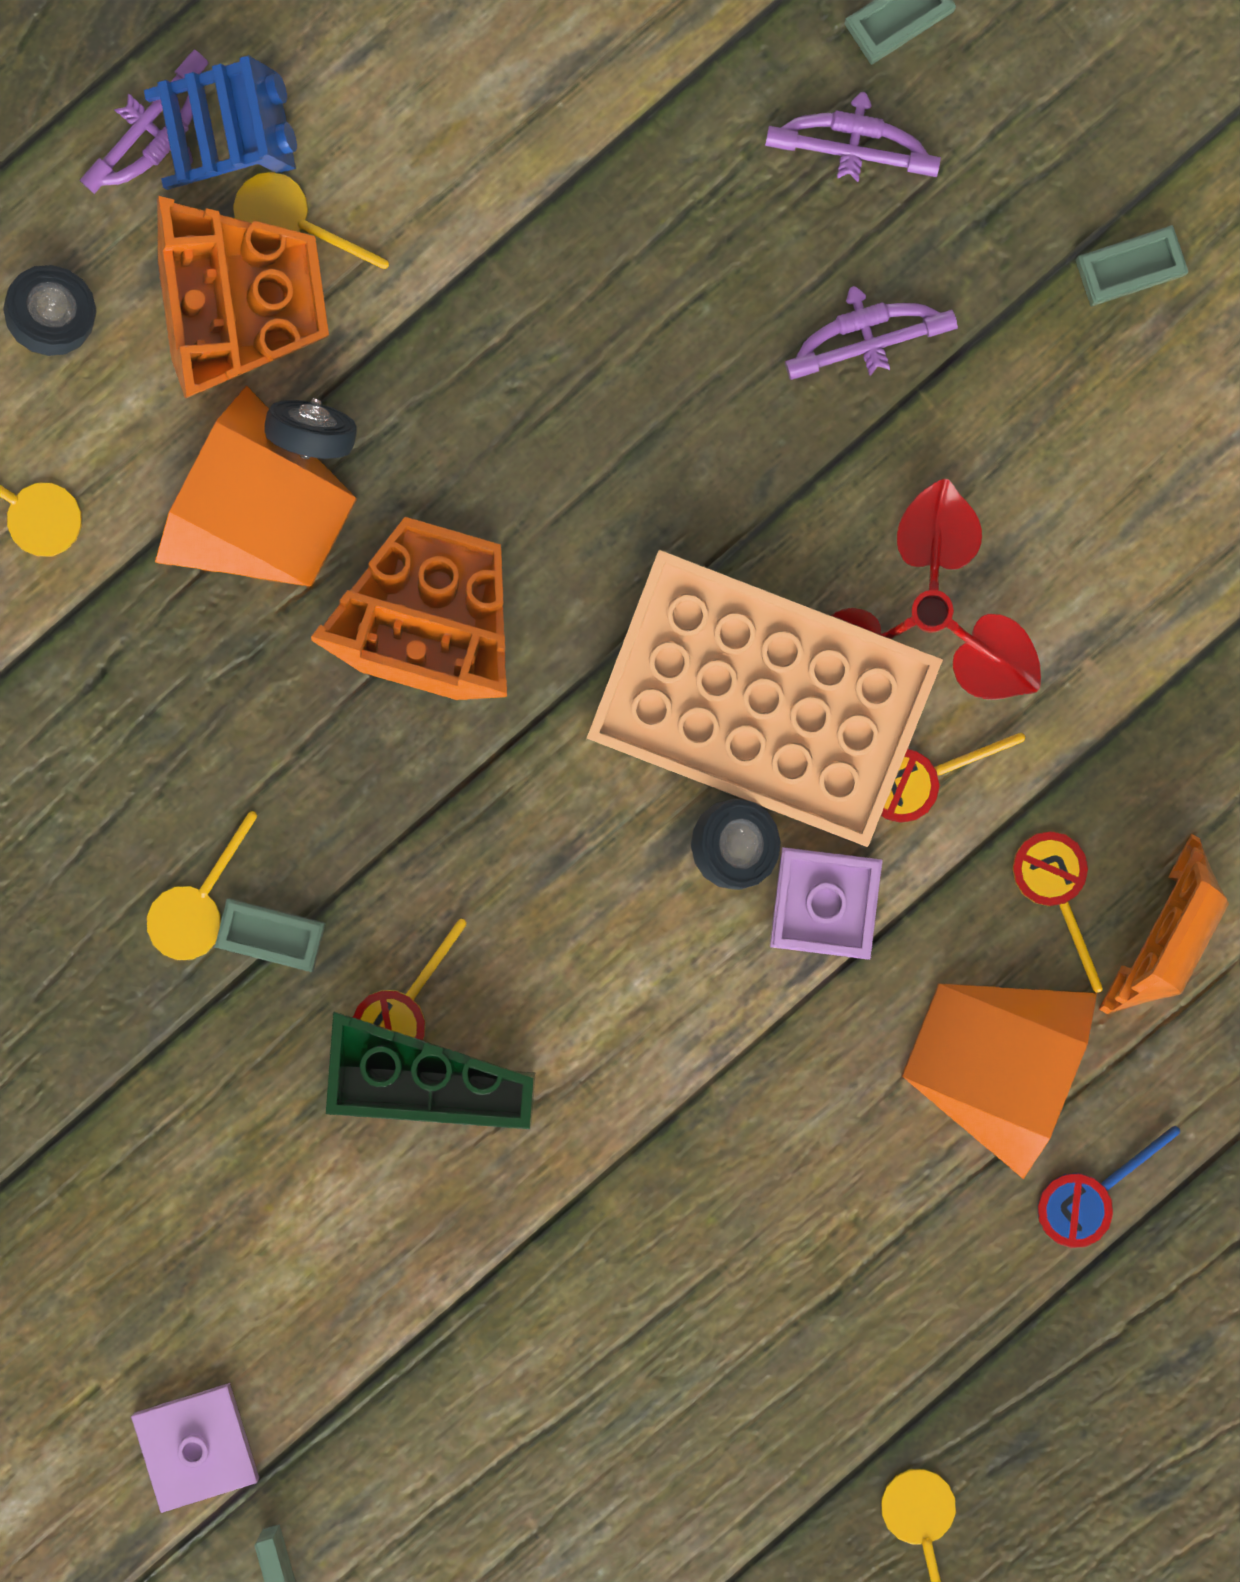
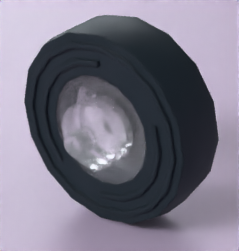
[3,265,96,356]
[264,399,357,459]
[691,799,781,890]

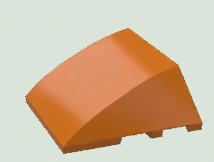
[157,196,329,399]
[155,385,357,587]
[311,517,507,700]
[1099,834,1229,1014]
[902,983,1097,1179]

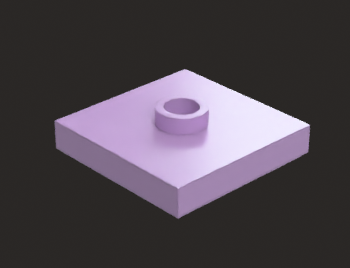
[769,847,882,959]
[131,1383,259,1513]

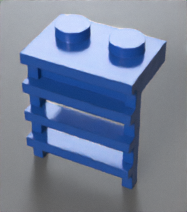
[144,55,297,190]

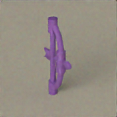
[79,49,209,194]
[765,92,941,182]
[785,286,958,380]

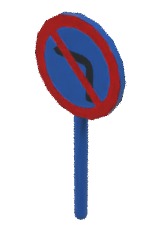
[1037,1126,1180,1248]

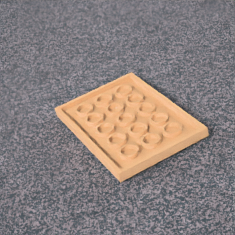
[587,550,943,847]

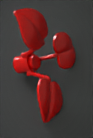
[831,479,1041,700]

